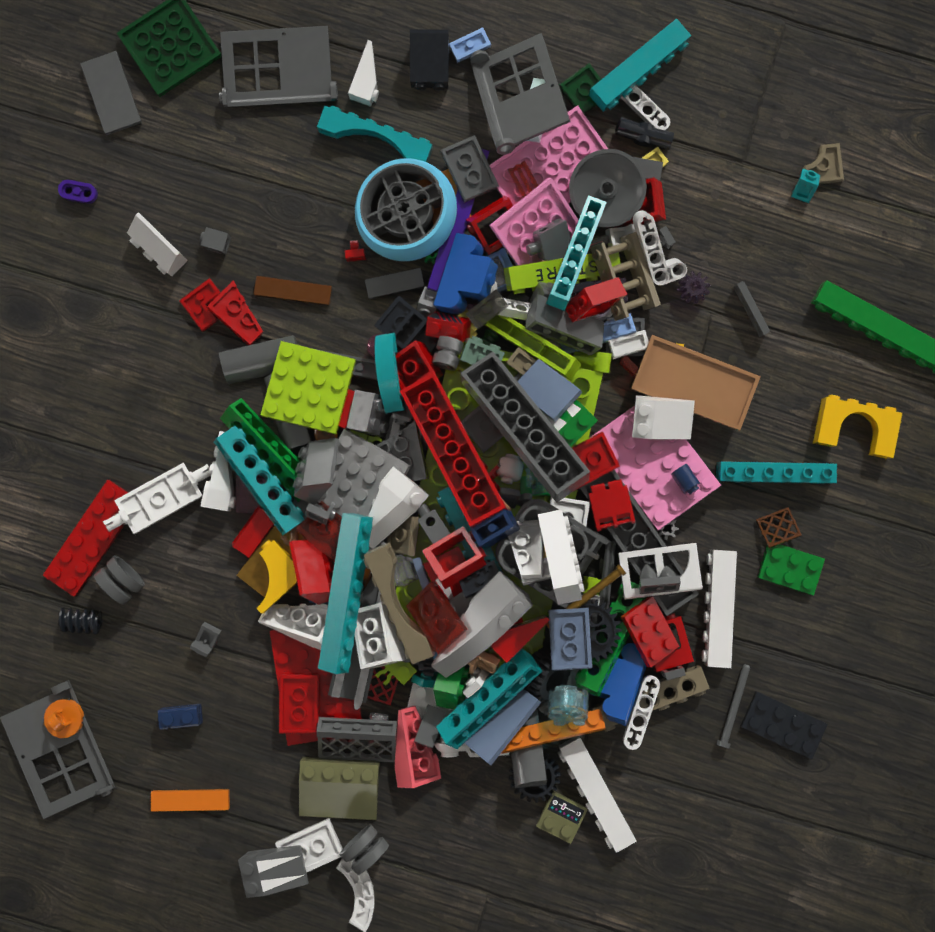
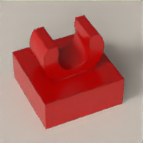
[345,240,366,262]

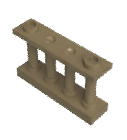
[590,232,661,321]

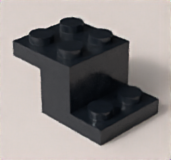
[374,296,439,353]

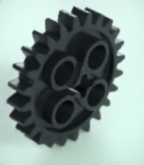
[579,599,622,662]

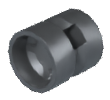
[432,336,464,371]

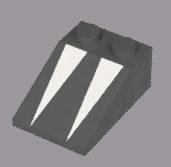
[238,845,309,898]

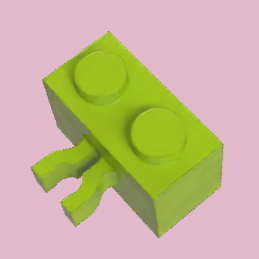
[375,661,418,686]

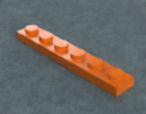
[501,709,606,754]

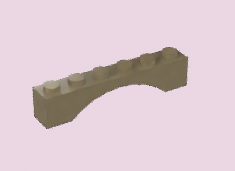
[364,542,437,664]

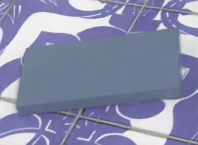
[465,689,541,765]

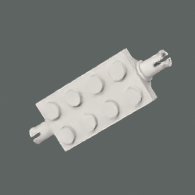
[103,463,210,535]

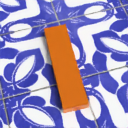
[151,789,230,811]

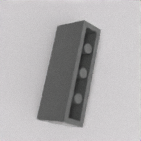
[525,294,605,356]
[219,335,297,384]
[264,374,312,450]
[511,708,547,788]

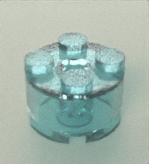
[548,685,589,726]

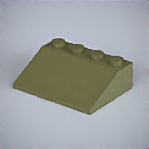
[299,757,380,820]

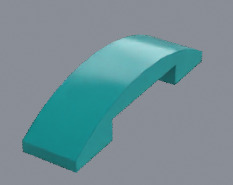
[375,333,405,413]

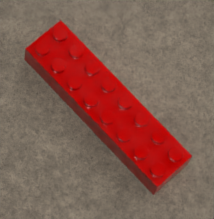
[400,372,508,528]

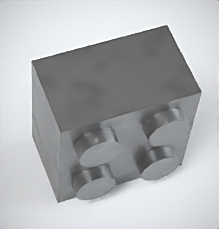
[346,390,392,438]

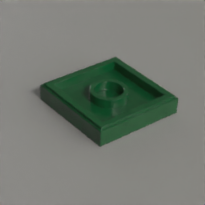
[559,63,602,114]

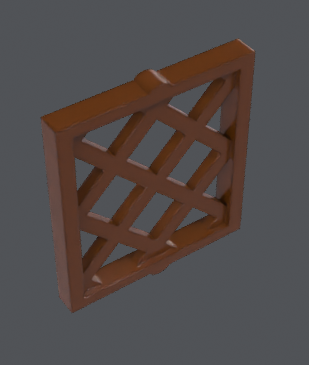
[756,507,802,548]

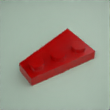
[207,280,263,346]

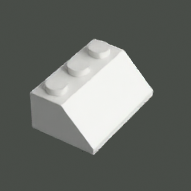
[127,212,188,276]

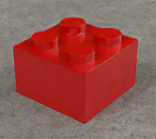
[395,340,443,390]

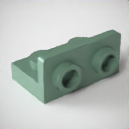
[459,336,505,365]

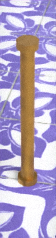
[546,565,626,628]

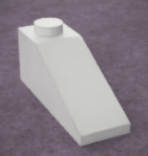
[348,40,379,107]

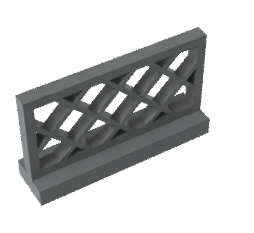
[317,717,397,762]

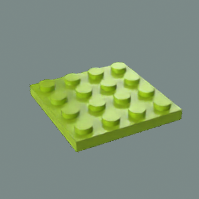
[261,341,356,435]

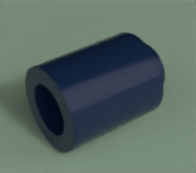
[671,464,700,495]

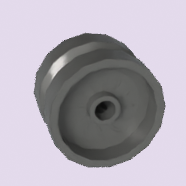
[94,556,145,605]
[339,824,389,875]

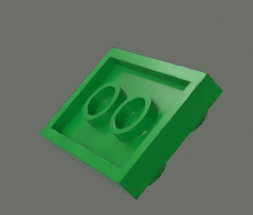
[757,541,825,595]

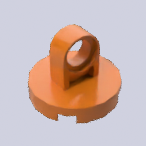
[44,699,84,738]

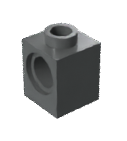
[200,227,232,255]

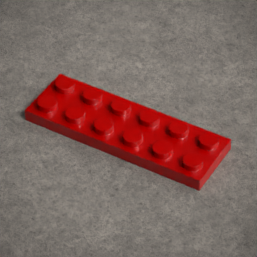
[43,480,129,597]

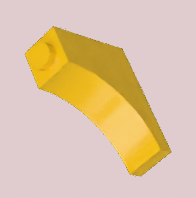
[257,540,297,614]

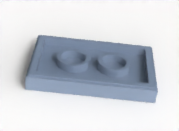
[517,359,582,422]
[548,608,592,671]

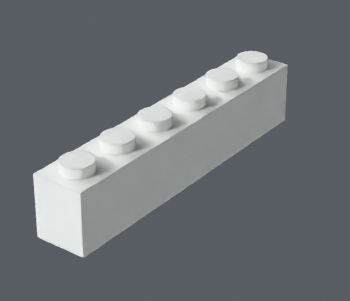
[702,550,737,668]
[557,736,637,853]

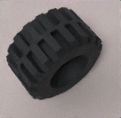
[524,647,571,702]

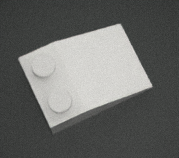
[632,395,695,439]

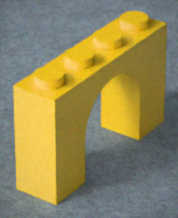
[813,395,902,459]

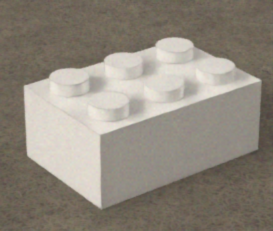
[354,602,406,669]

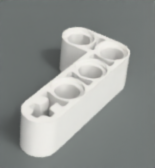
[633,210,687,285]

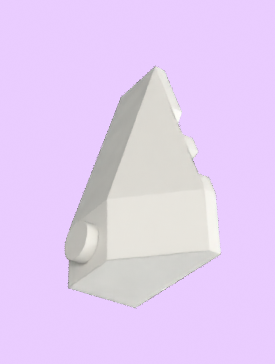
[369,467,429,549]

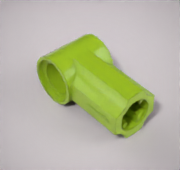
[573,351,612,373]

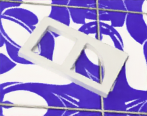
[618,543,703,600]

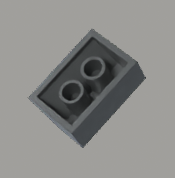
[293,438,339,504]

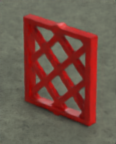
[368,666,398,705]

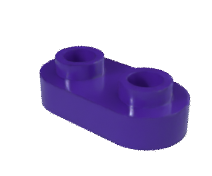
[58,180,98,204]

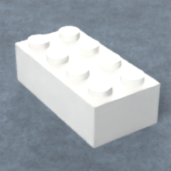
[538,509,585,605]

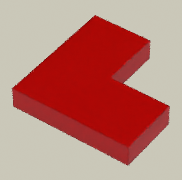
[179,278,221,332]

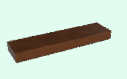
[254,276,332,306]

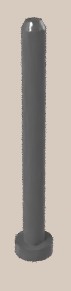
[716,664,750,749]

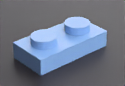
[449,28,491,63]

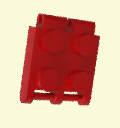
[588,479,635,532]

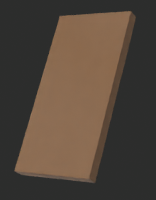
[631,335,761,431]

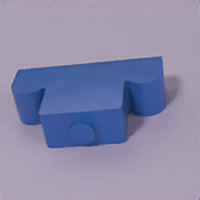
[433,233,498,314]
[589,643,647,726]

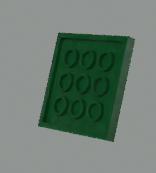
[117,0,222,97]

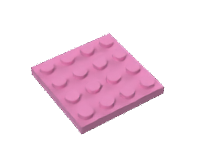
[489,178,578,266]

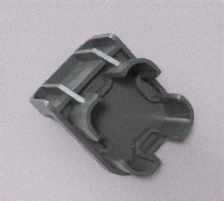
[496,499,609,608]

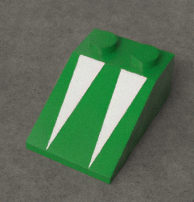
[543,399,598,447]

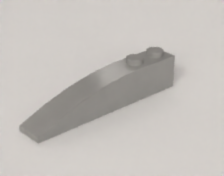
[431,571,533,677]

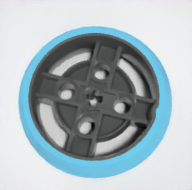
[355,159,457,261]

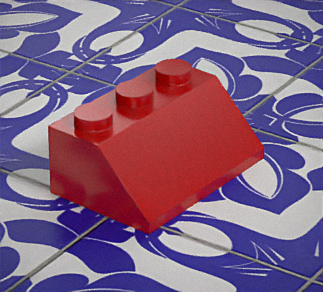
[289,539,334,605]

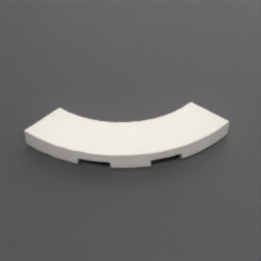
[336,858,374,932]

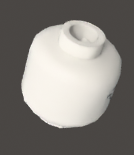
[496,454,524,484]

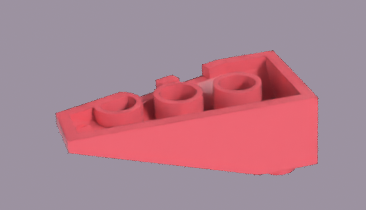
[395,706,441,788]

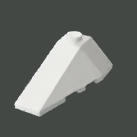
[201,431,236,511]
[258,604,328,650]

